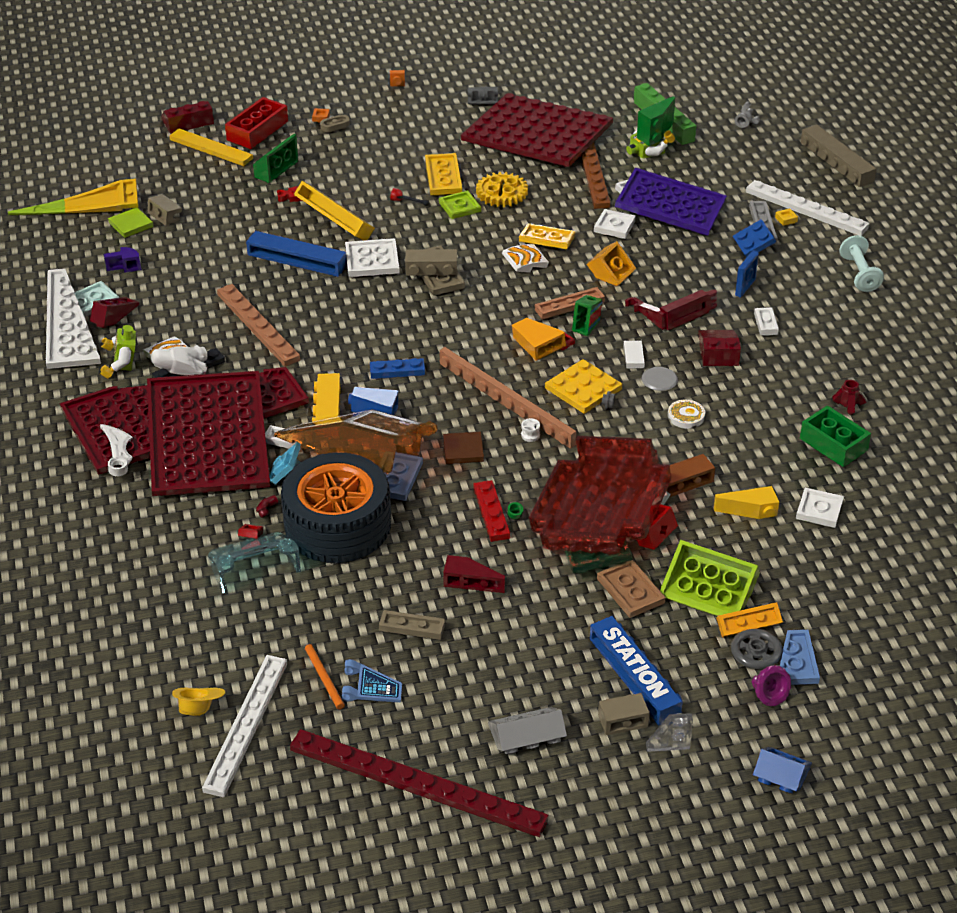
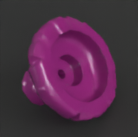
[751,665,791,706]

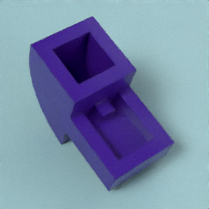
[104,247,141,273]

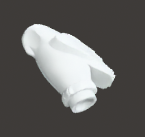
[151,345,207,376]

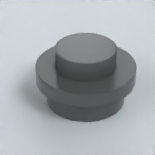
[602,391,615,410]

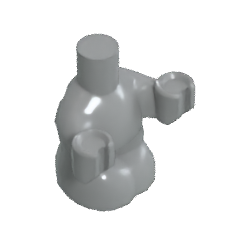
[735,101,760,128]

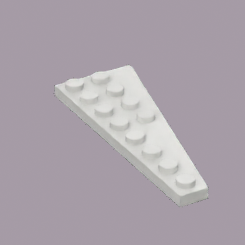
[46,269,101,369]

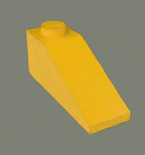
[713,486,779,519]

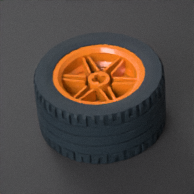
[281,453,391,563]

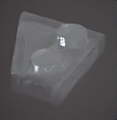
[646,713,693,752]

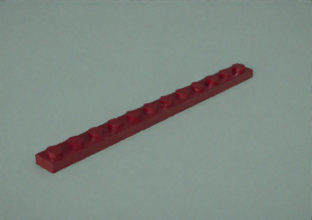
[290,729,549,838]

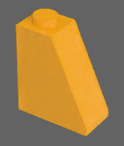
[512,318,566,361]

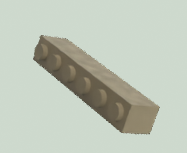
[801,125,876,187]

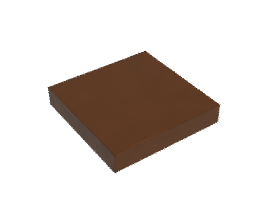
[443,432,484,464]

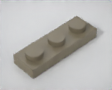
[379,610,445,640]

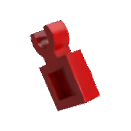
[277,186,303,202]

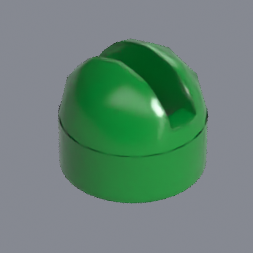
[507,502,523,520]

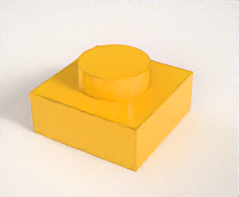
[775,208,798,226]

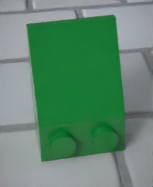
[637,96,675,146]

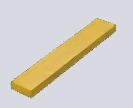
[169,129,253,166]

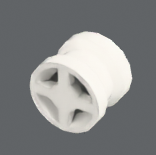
[521,418,540,442]

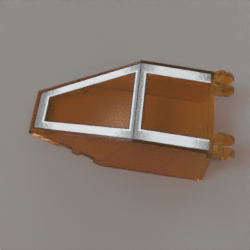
[274,409,438,474]

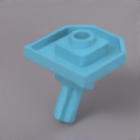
[269,442,302,484]

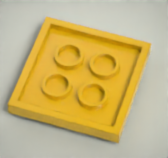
[545,359,623,414]

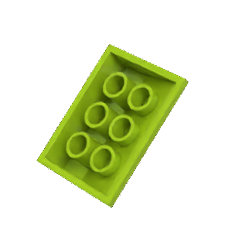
[660,540,760,616]

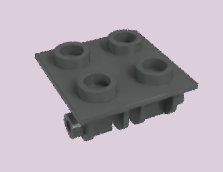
[468,87,498,105]

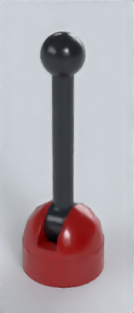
[390,188,429,206]

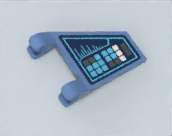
[342,659,402,703]

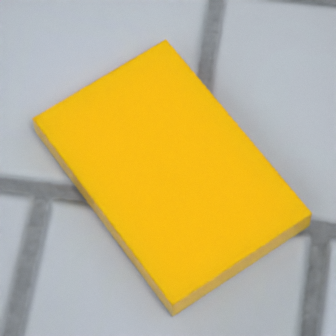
[519,224,575,249]

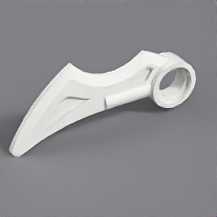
[100,424,133,476]

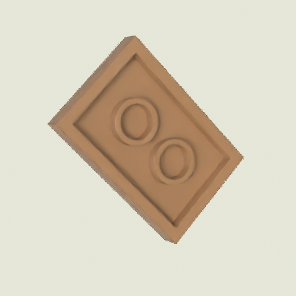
[597,559,665,618]

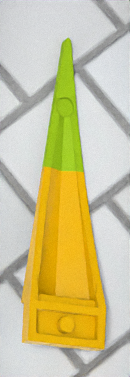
[8,179,138,215]

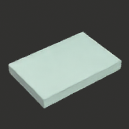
[74,281,119,317]

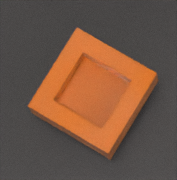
[390,70,405,86]
[312,108,330,123]

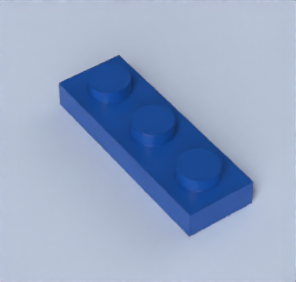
[370,358,425,379]

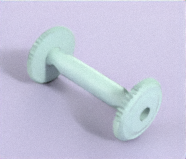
[839,235,884,292]

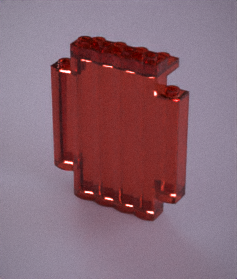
[529,436,672,554]

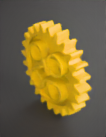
[476,172,528,207]

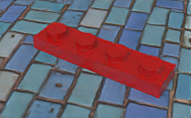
[473,480,510,542]

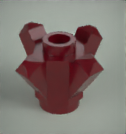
[832,380,867,415]

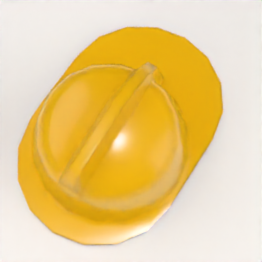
[172,687,225,716]

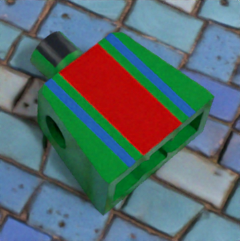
[572,295,602,336]

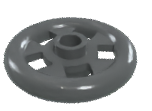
[731,629,782,669]

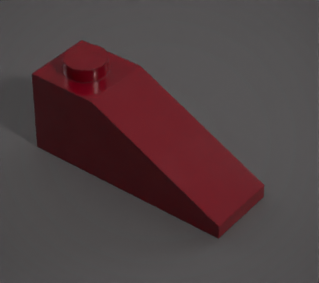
[90,297,139,328]
[443,555,505,593]

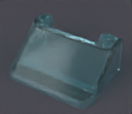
[208,532,301,594]

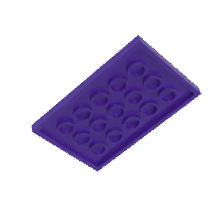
[615,168,727,236]

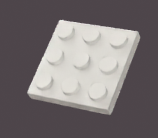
[345,238,399,277]

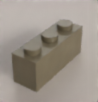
[405,249,457,276]

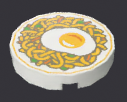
[668,400,705,429]

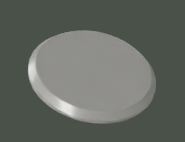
[642,367,678,391]

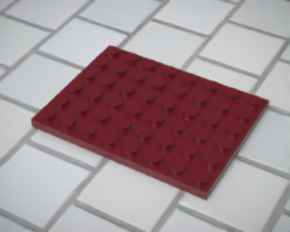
[461,93,613,167]
[147,371,270,496]

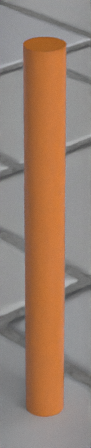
[305,644,345,710]

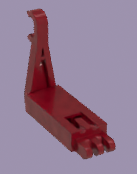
[625,290,717,330]

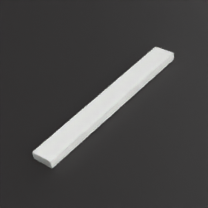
[202,655,287,797]

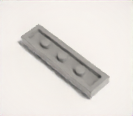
[749,201,777,244]

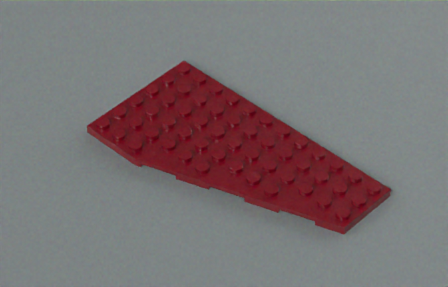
[60,367,309,475]

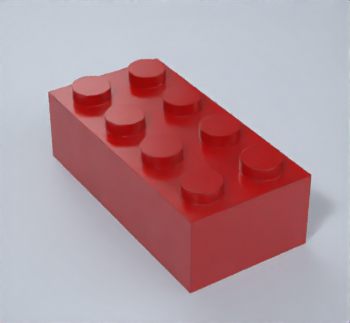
[225,97,288,149]

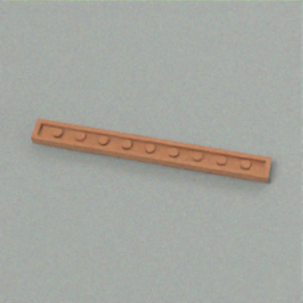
[440,347,576,449]

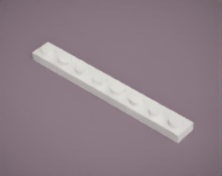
[746,180,869,236]

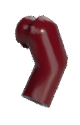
[256,495,279,518]

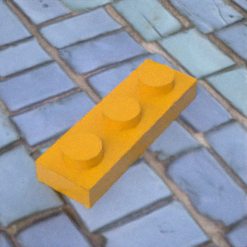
[716,602,783,638]

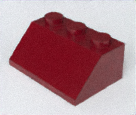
[161,101,214,134]

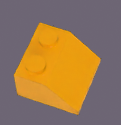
[586,241,636,286]

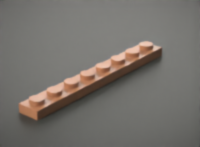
[217,284,300,367]

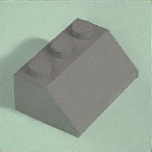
[488,707,567,754]

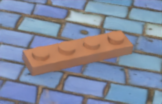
[535,287,605,319]

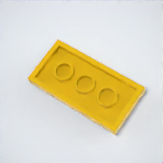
[425,153,462,196]

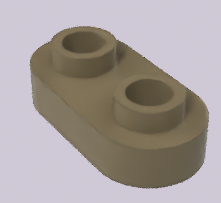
[320,115,350,133]

